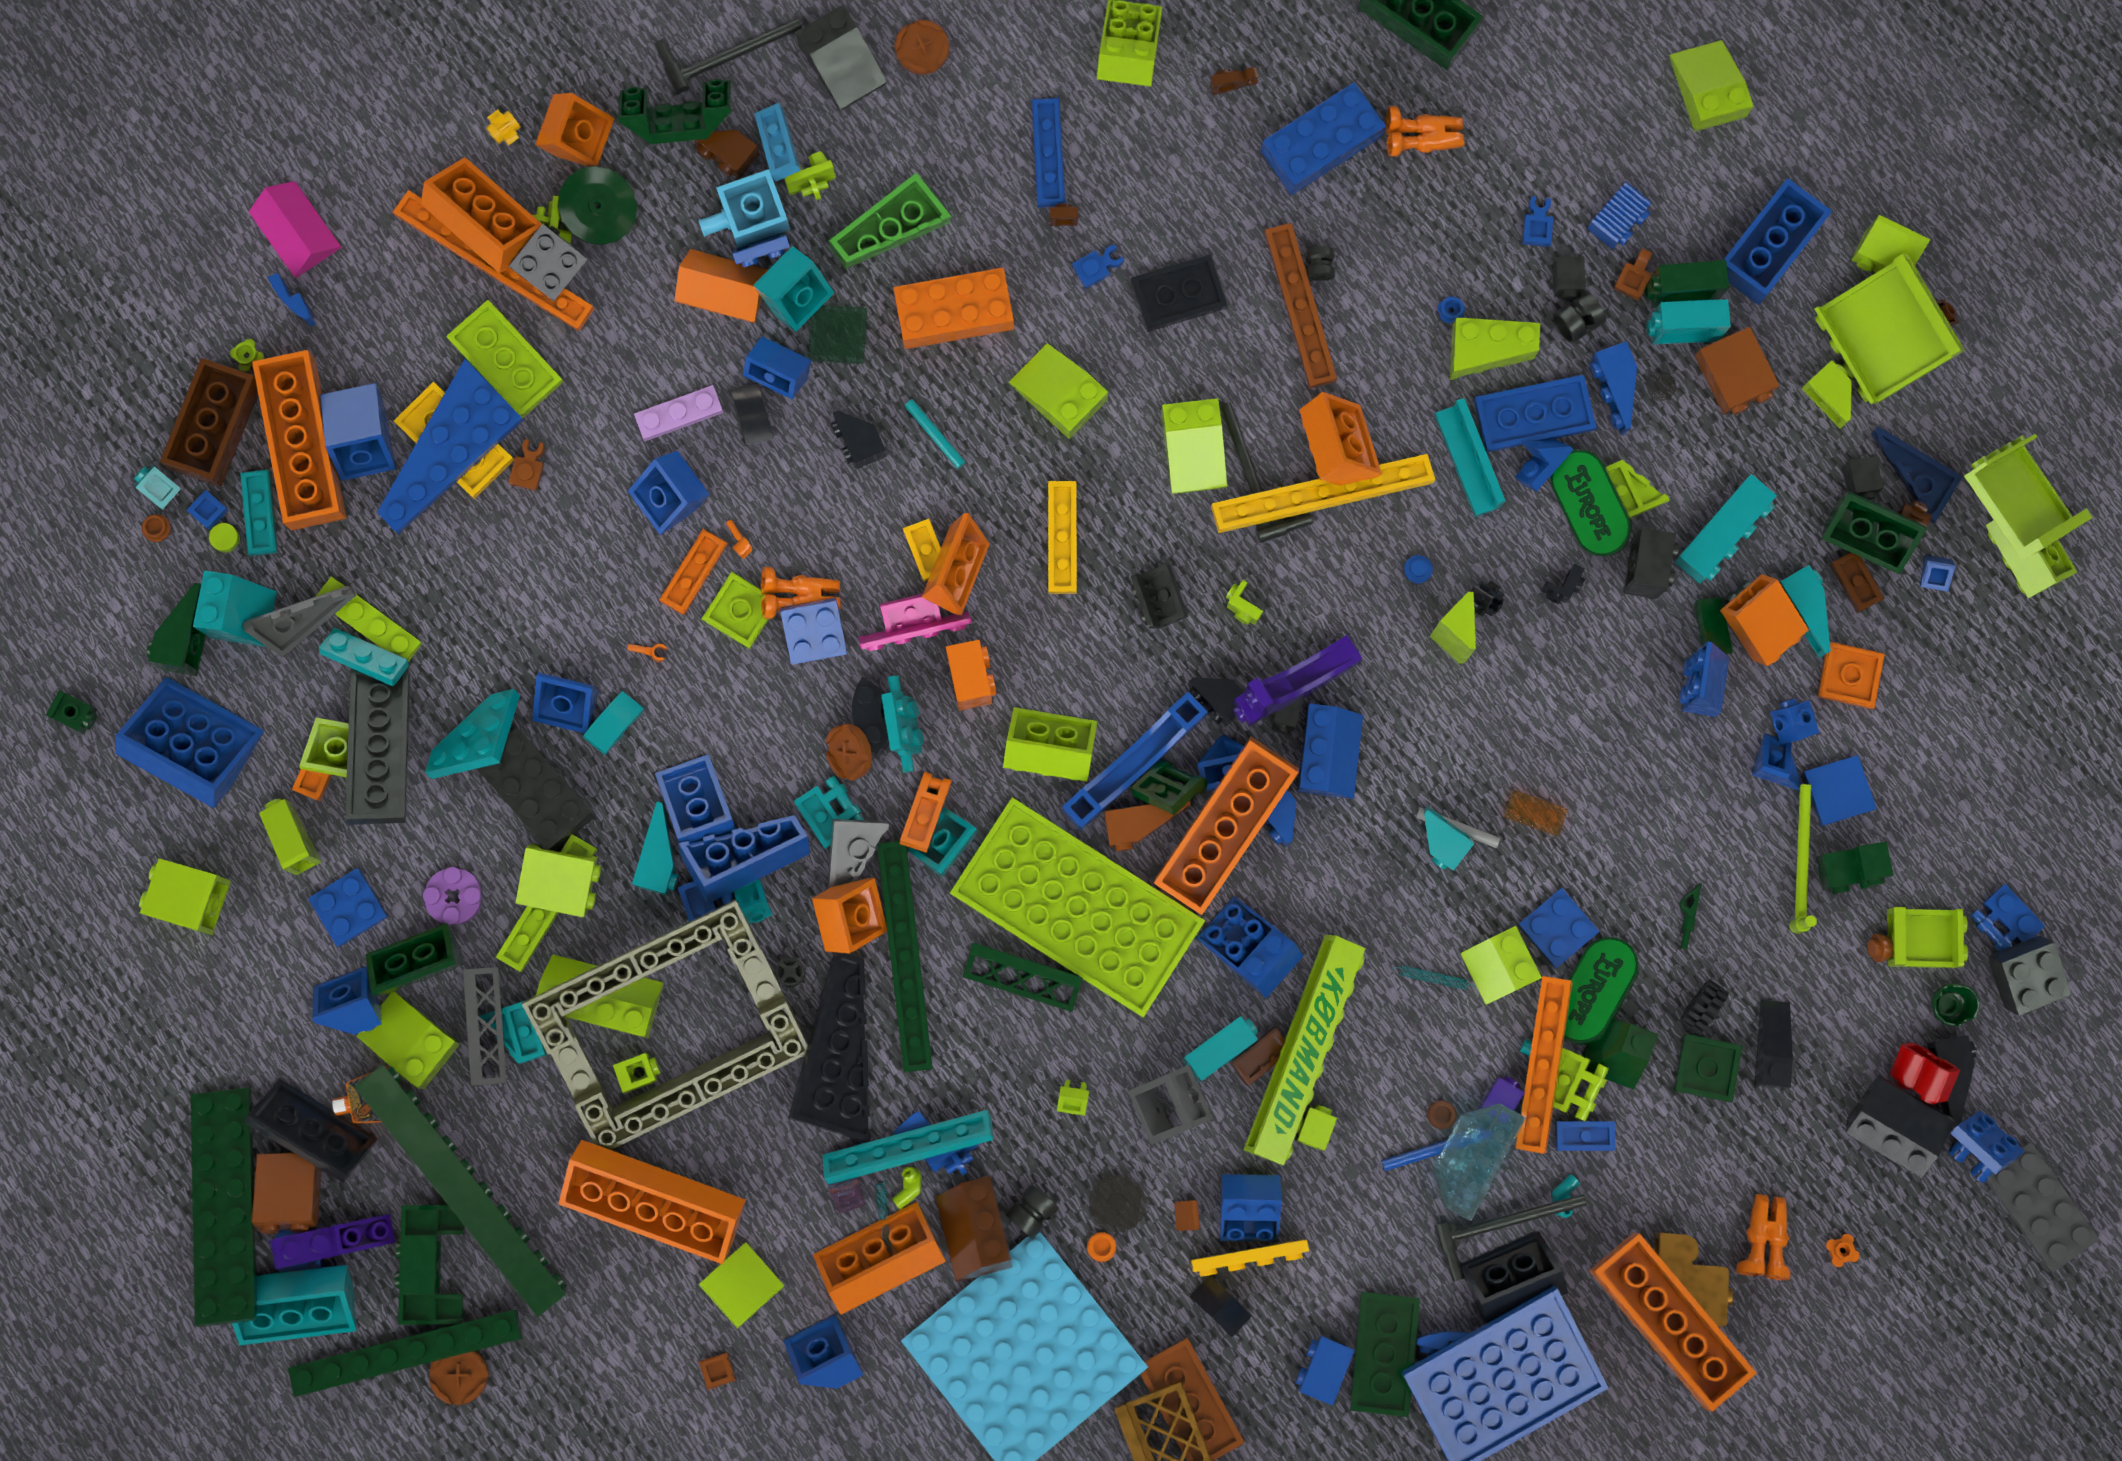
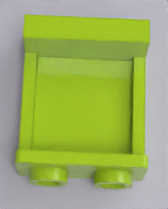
[515,843,601,917]
[1887,907,1968,968]

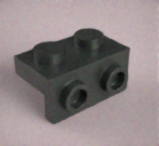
[1131,564,1189,629]

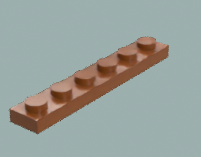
[1264,223,1337,389]

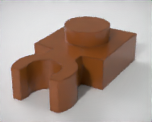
[508,439,545,491]

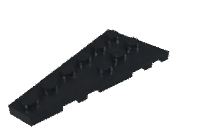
[788,952,871,1143]

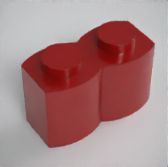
[1889,1042,1960,1104]

